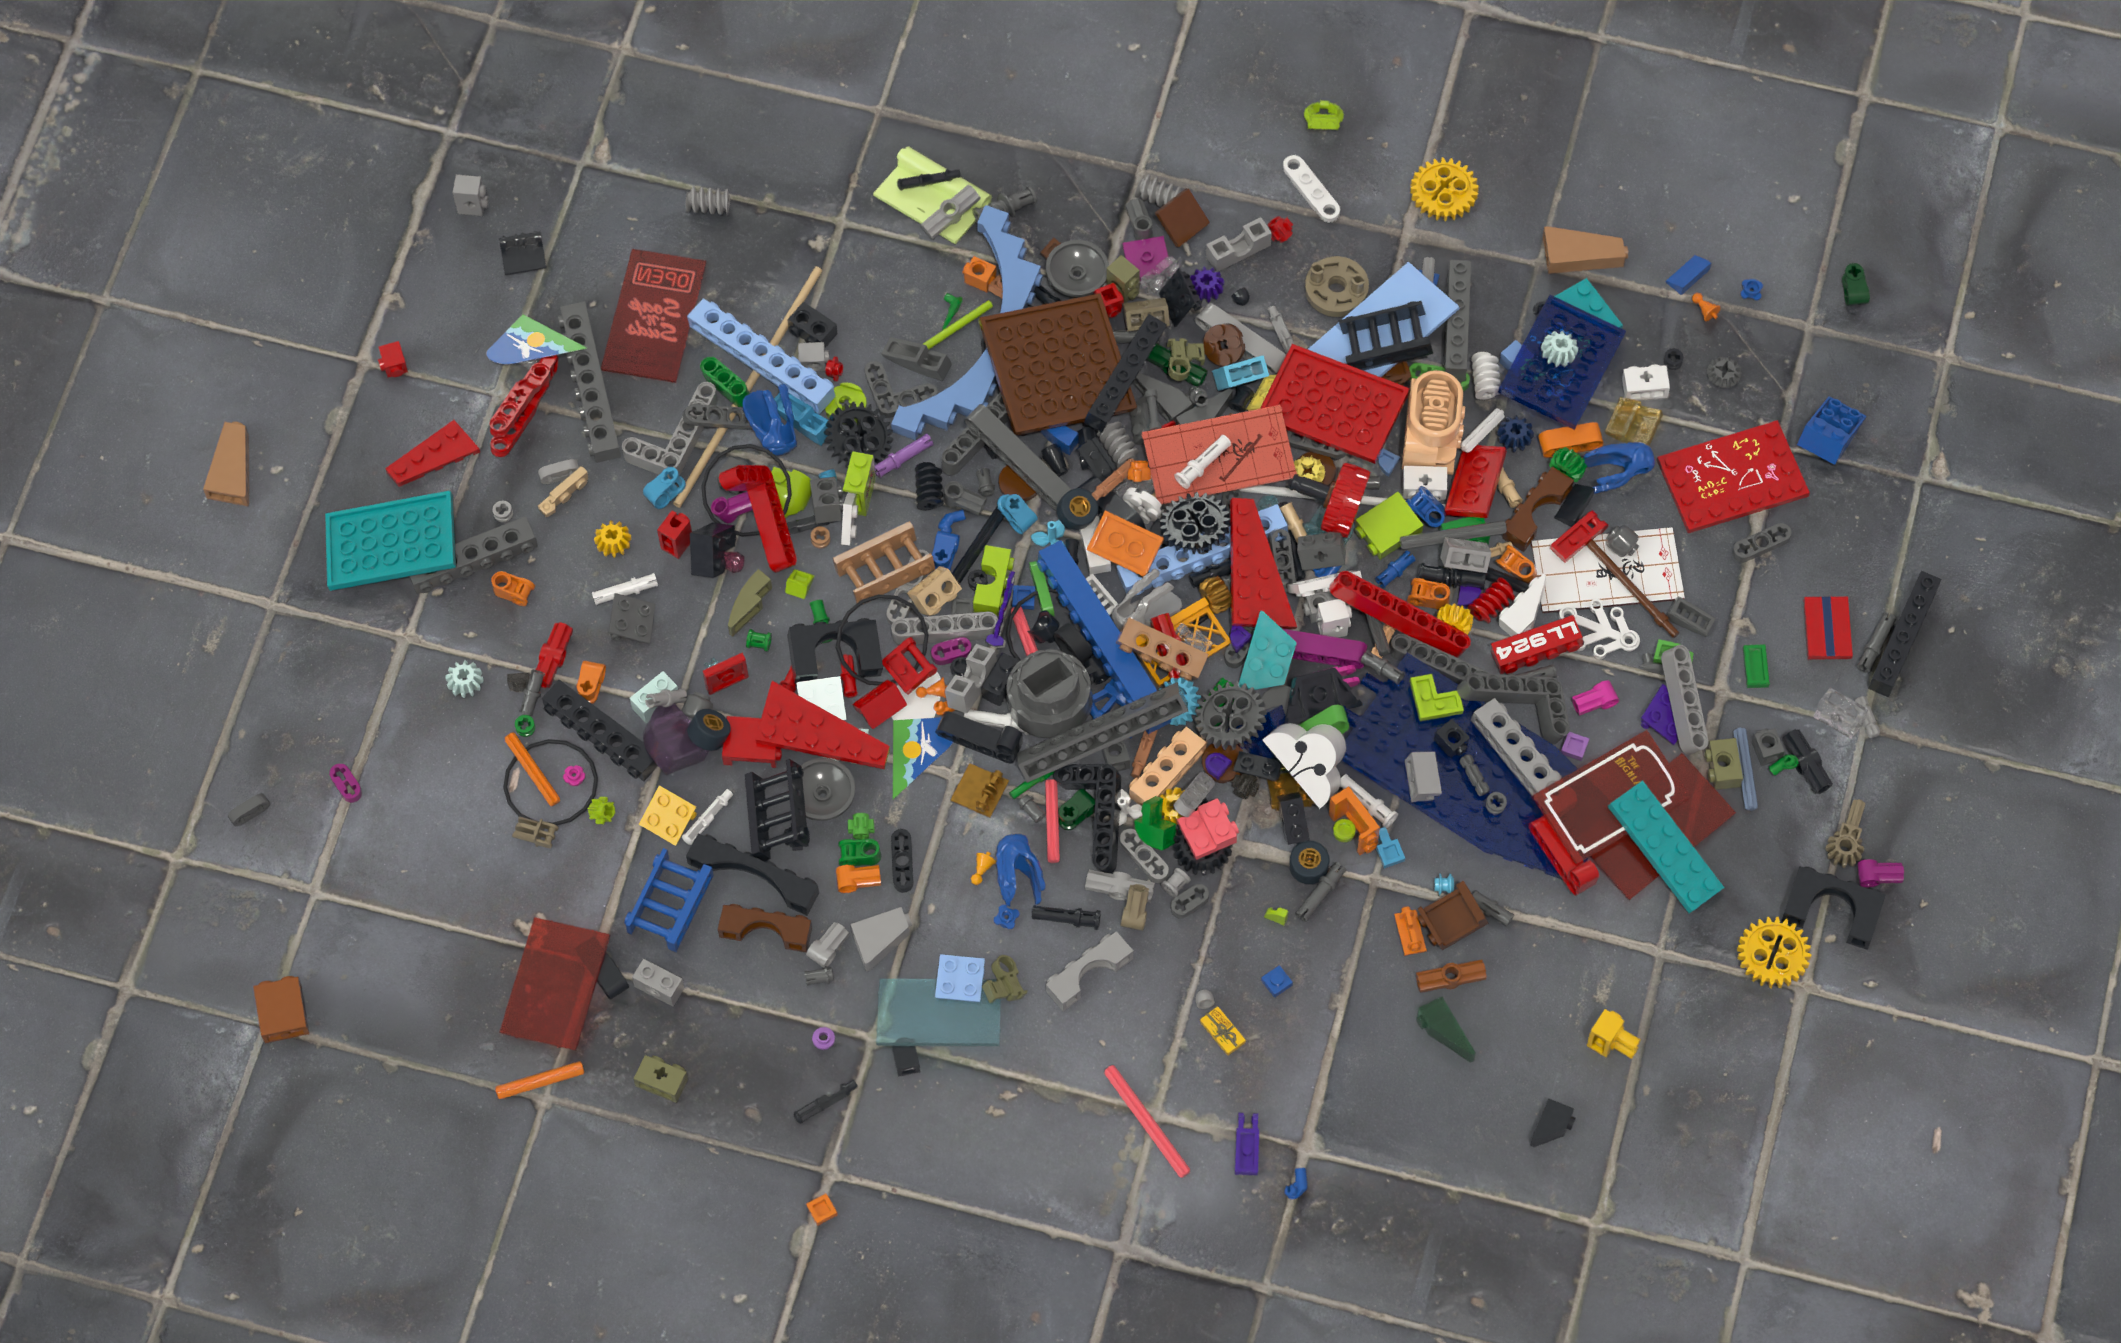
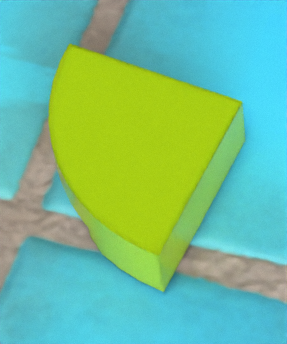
[1264,907,1288,926]

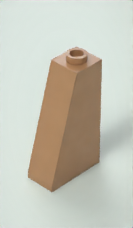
[1542,226,1628,274]
[203,422,249,506]

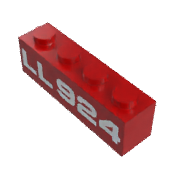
[1491,615,1583,674]

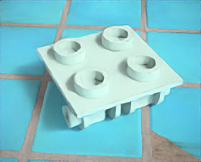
[797,676,846,720]

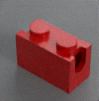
[657,510,692,559]

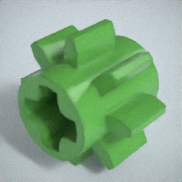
[848,813,874,840]

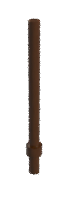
[1587,540,1680,638]

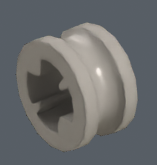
[493,501,513,522]

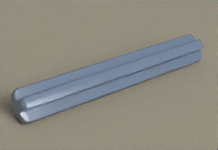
[1733,727,1758,811]

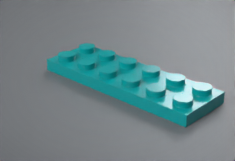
[1608,780,1724,914]

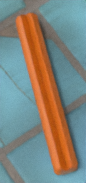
[505,732,560,806]
[495,1062,584,1099]

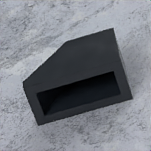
[1530,1099,1576,1147]

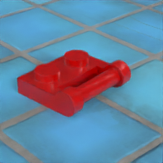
[882,637,938,695]

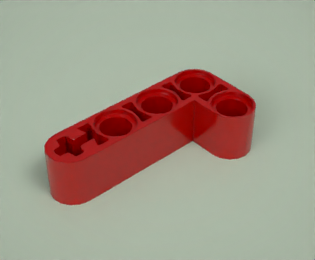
[1529,813,1599,896]

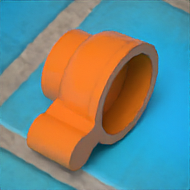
[1127,460,1151,482]

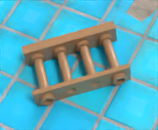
[833,521,935,604]

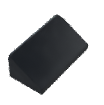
[1554,484,1595,527]

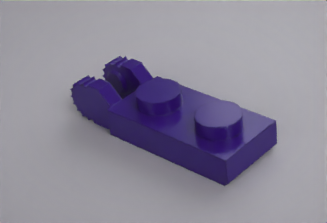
[1235,1113,1259,1176]

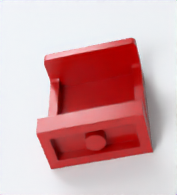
[722,716,782,768]

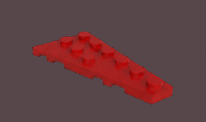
[1230,498,1297,629]

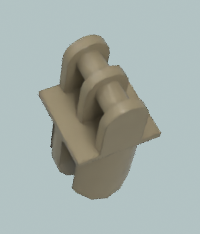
[512,816,559,848]

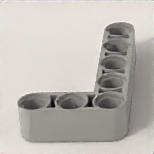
[622,382,717,479]

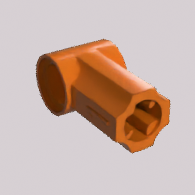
[836,865,881,893]

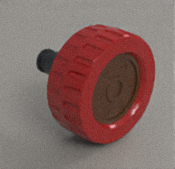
[1289,463,1371,538]

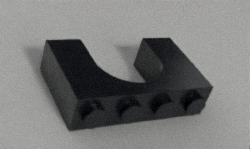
[787,618,883,684]
[1781,866,1886,950]

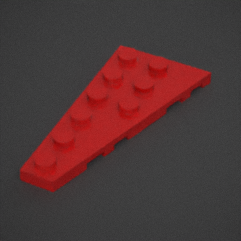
[755,681,890,769]

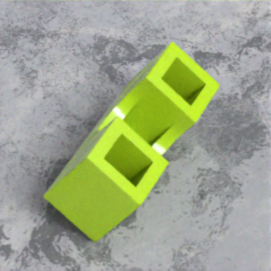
[973,545,1015,616]

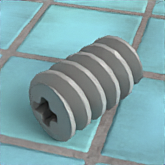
[1135,174,1181,207]
[685,186,730,215]
[1097,421,1139,468]

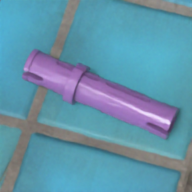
[874,434,933,478]

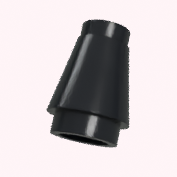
[1041,444,1068,477]

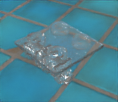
[1139,256,1182,296]

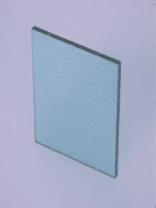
[876,979,1001,1046]

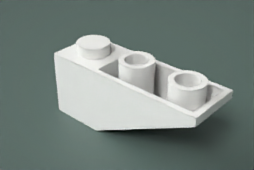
[1499,574,1546,636]

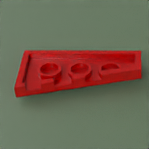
[385,420,481,487]

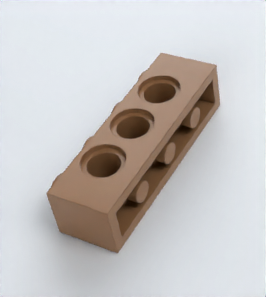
[1116,617,1209,681]

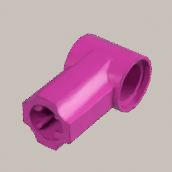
[1572,680,1619,716]

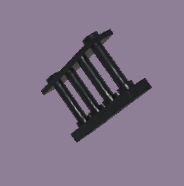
[1338,300,1433,371]
[744,759,809,861]

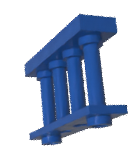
[624,848,714,952]

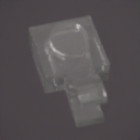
[1175,623,1213,653]

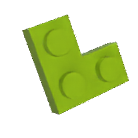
[1410,674,1464,721]

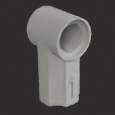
[806,922,849,969]

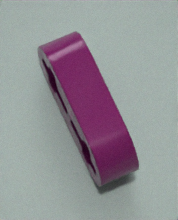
[931,637,972,665]
[329,764,362,803]

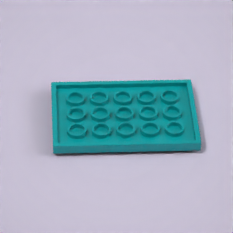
[325,490,456,591]

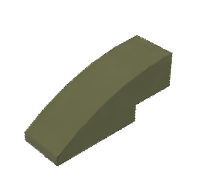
[728,569,772,637]

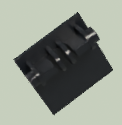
[499,231,546,275]
[1159,268,1202,327]

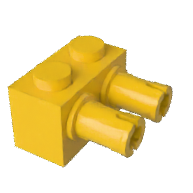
[1587,1009,1641,1059]

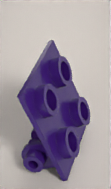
[1641,684,1678,745]

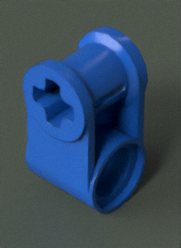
[1406,486,1446,527]
[932,531,960,570]

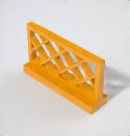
[1133,597,1230,687]

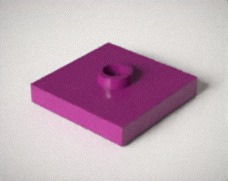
[1122,236,1172,281]

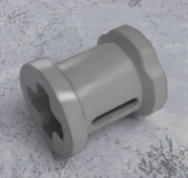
[1161,868,1191,897]

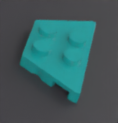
[1239,611,1297,690]

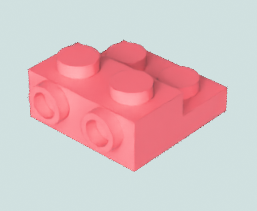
[1177,798,1239,860]

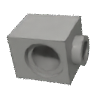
[798,342,829,371]
[1303,591,1335,623]

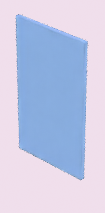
[1308,262,1460,377]

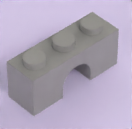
[1206,217,1272,272]
[945,644,997,714]

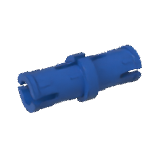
[1375,551,1416,588]

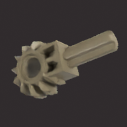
[1825,799,1865,869]

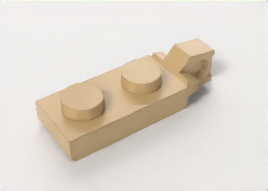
[538,467,588,517]

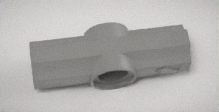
[921,184,981,239]
[1085,869,1155,903]

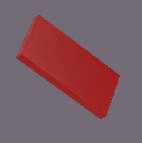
[1445,445,1507,518]

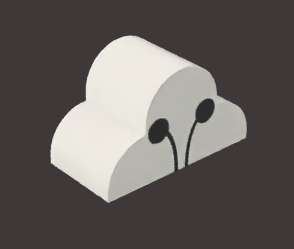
[1263,723,1346,809]

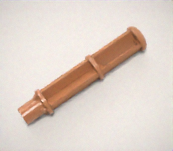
[1091,458,1135,500]
[1131,730,1158,778]

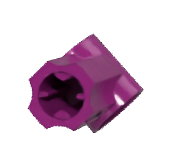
[711,492,753,524]
[1858,859,1904,888]

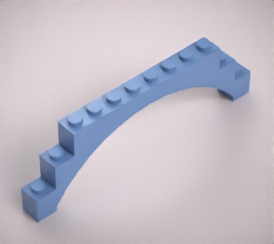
[891,205,1043,440]

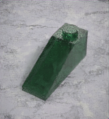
[1416,996,1476,1063]

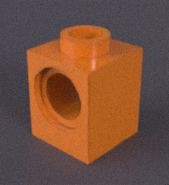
[963,256,997,292]

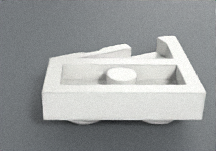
[841,492,858,545]

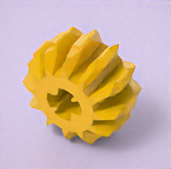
[594,520,631,558]
[1437,603,1473,635]
[1160,787,1185,825]

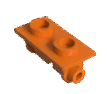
[1394,907,1427,956]

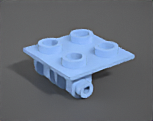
[935,954,985,1002]

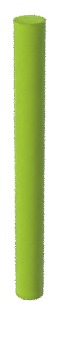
[923,300,993,349]

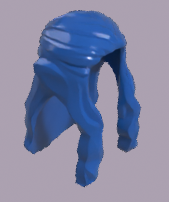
[743,384,797,456]
[1583,442,1655,494]
[996,834,1046,906]

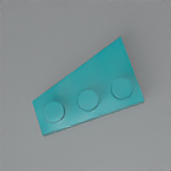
[1551,278,1623,339]

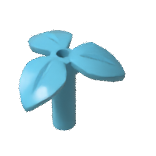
[1031,520,1065,546]

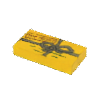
[1200,1007,1246,1056]

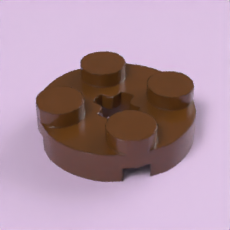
[1203,323,1245,366]

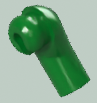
[1769,754,1798,776]

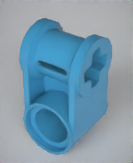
[643,467,686,509]
[997,494,1038,535]

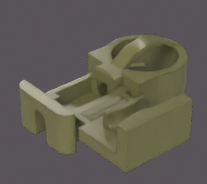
[1167,338,1205,381]
[982,955,1028,1004]

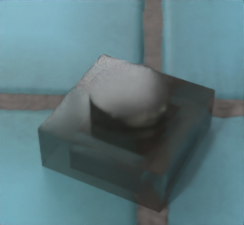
[507,672,530,692]

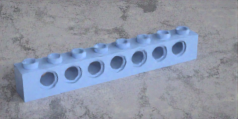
[687,298,836,414]
[1117,504,1288,596]

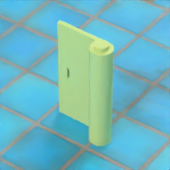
[873,147,992,244]

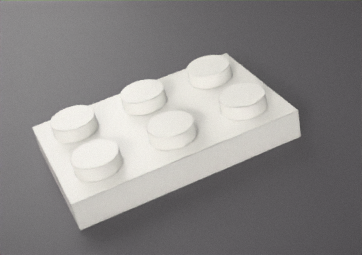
[1287,571,1362,597]

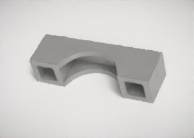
[1046,931,1133,1011]

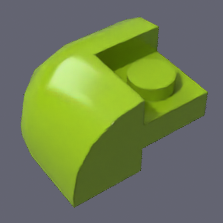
[772,467,812,518]

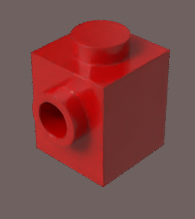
[378,341,408,378]

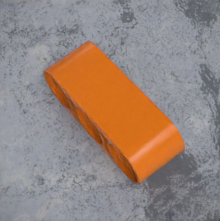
[1538,422,1604,458]

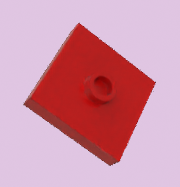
[703,653,749,695]

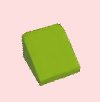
[785,569,814,599]

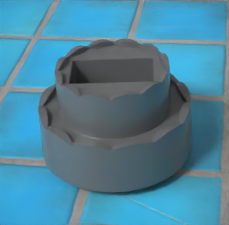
[1007,649,1093,738]

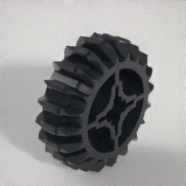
[1172,828,1233,876]

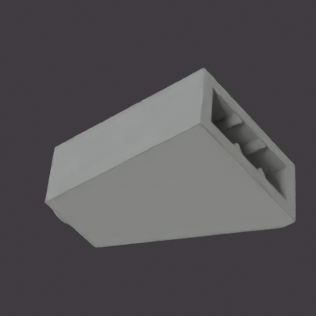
[850,907,912,972]

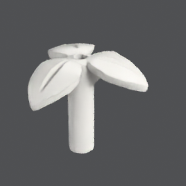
[1110,789,1142,826]

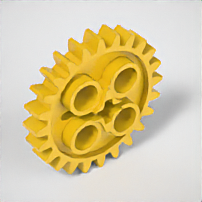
[1410,157,1479,221]
[1737,917,1811,988]

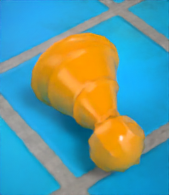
[971,852,996,885]

